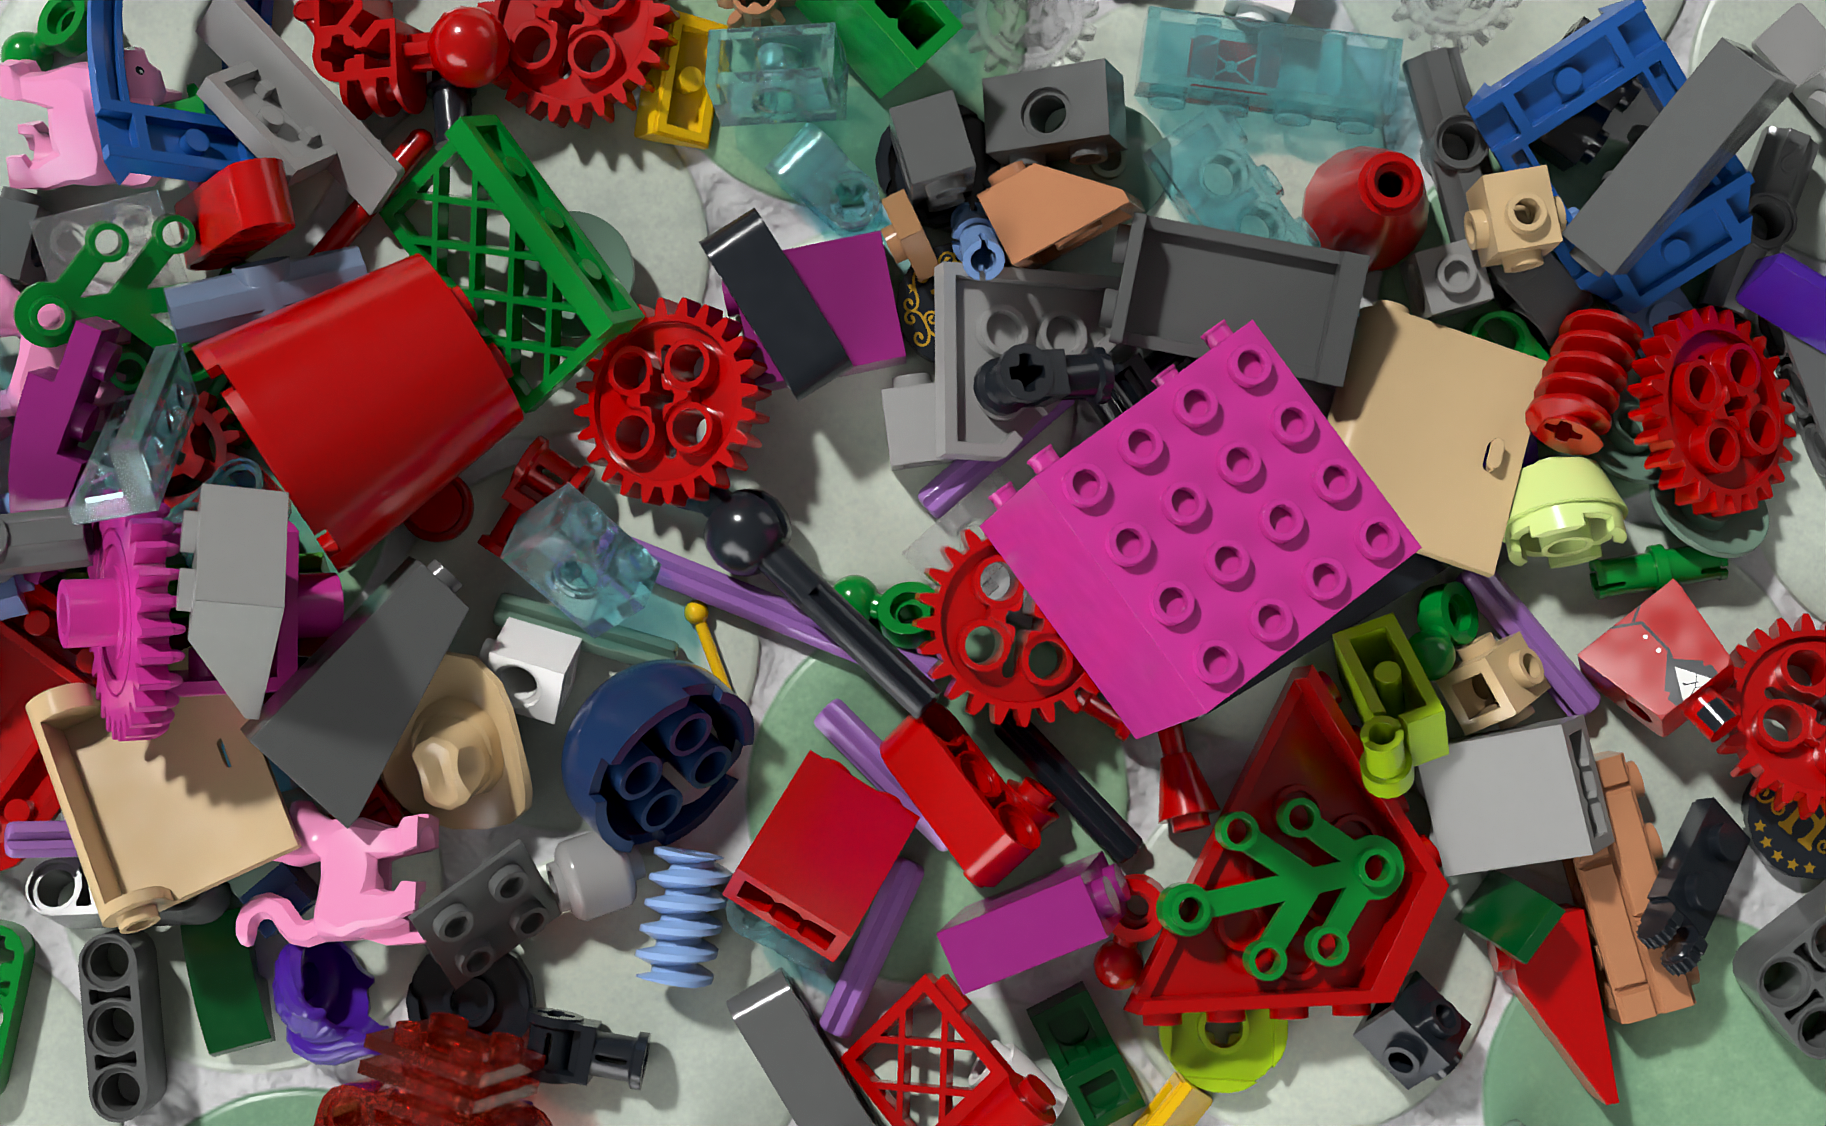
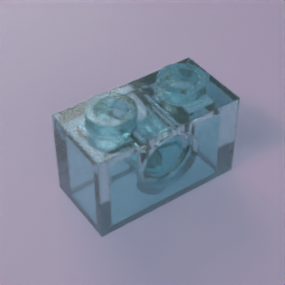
[705,22,849,127]
[500,482,662,639]

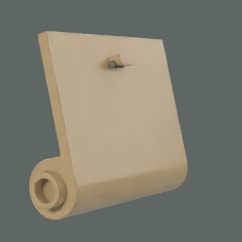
[1327,300,1547,578]
[25,646,302,934]

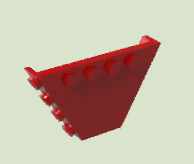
[1123,664,1449,1026]

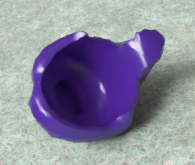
[272,941,394,1066]

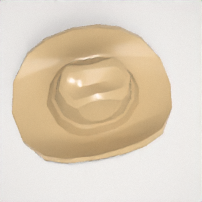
[380,651,533,829]

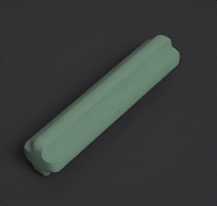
[493,593,679,665]

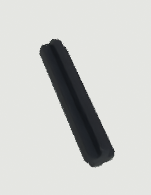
[994,711,1143,864]

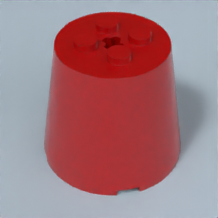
[191,253,524,574]

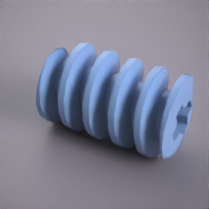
[635,846,732,988]

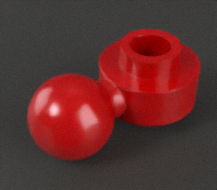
[1093,874,1164,990]

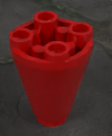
[1301,146,1429,273]

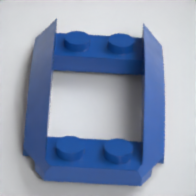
[87,0,274,186]
[1465,0,1755,314]

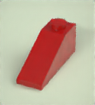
[1487,903,1619,1105]

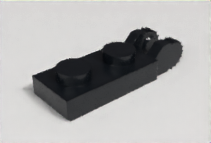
[1636,797,1751,977]

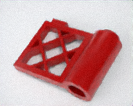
[839,972,1056,1126]

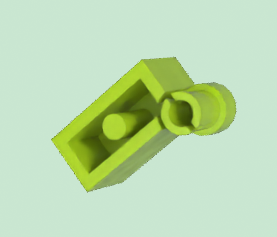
[1332,612,1449,799]

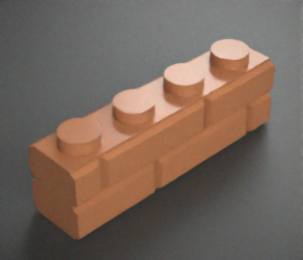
[1562,751,1700,1024]

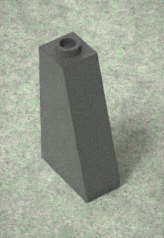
[1561,37,1797,277]
[240,556,470,829]

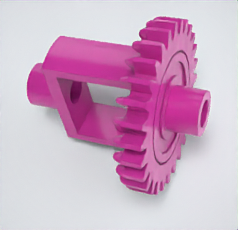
[57,483,344,742]

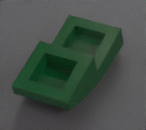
[1454,870,1566,964]
[180,907,276,1057]
[1026,981,1146,1126]

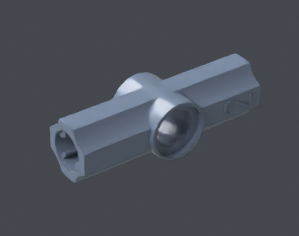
[163,246,367,344]

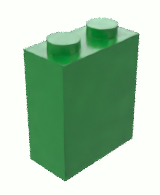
[794,0,964,99]

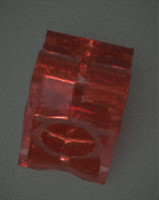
[314,1012,553,1126]

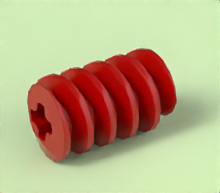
[1525,309,1644,455]

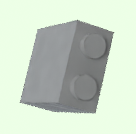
[1414,714,1615,877]

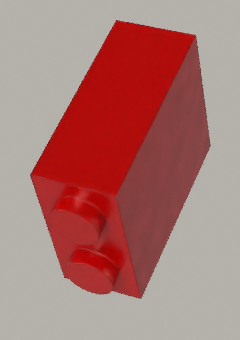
[722,750,920,963]

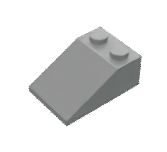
[176,483,289,720]

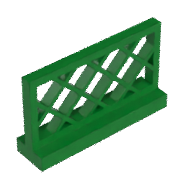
[379,114,645,414]

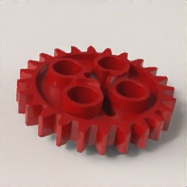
[477,0,680,129]
[574,297,772,507]
[1627,306,1796,517]
[912,519,1099,727]
[1716,613,1826,820]

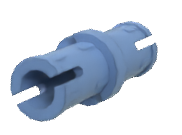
[950,202,1005,281]

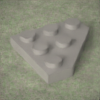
[934,261,1121,462]

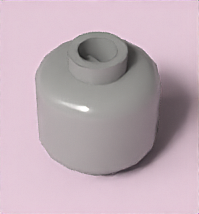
[546,831,646,921]

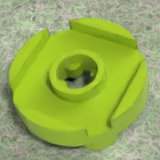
[1157,1009,1288,1093]

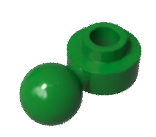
[0,0,88,72]
[833,575,935,649]
[1408,581,1479,681]

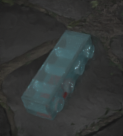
[1134,6,1403,135]

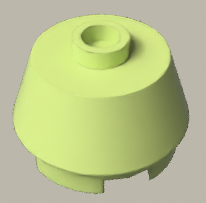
[1503,456,1628,568]

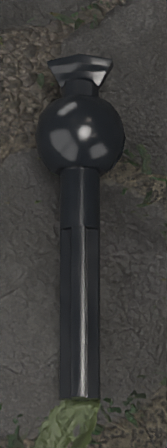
[676,483,942,719]

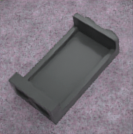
[1099,212,1371,387]

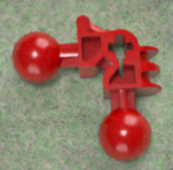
[293,0,511,120]

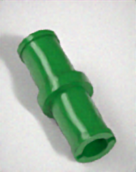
[1589,544,1729,600]

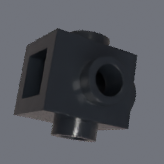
[1353,970,1472,1090]

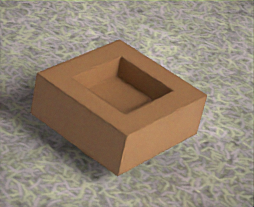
[880,189,939,282]

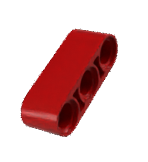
[174,157,296,271]
[879,702,1041,887]

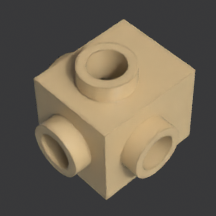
[1464,165,1567,273]
[1436,631,1551,735]

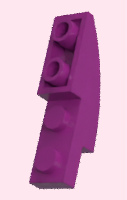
[8,316,122,585]

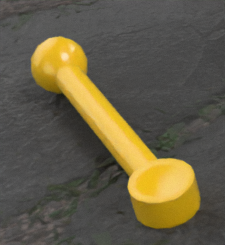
[684,600,732,690]

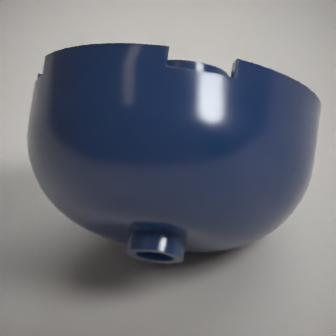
[561,659,754,853]

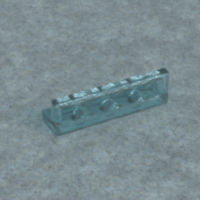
[68,343,199,526]

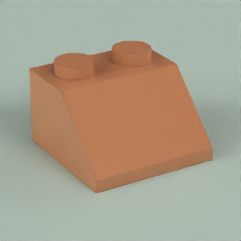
[977,161,1145,270]

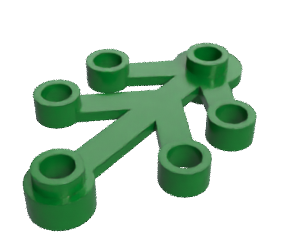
[13,213,250,391]
[1156,798,1404,981]

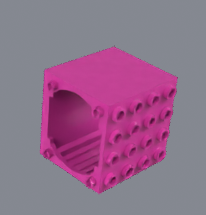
[979,319,1422,739]

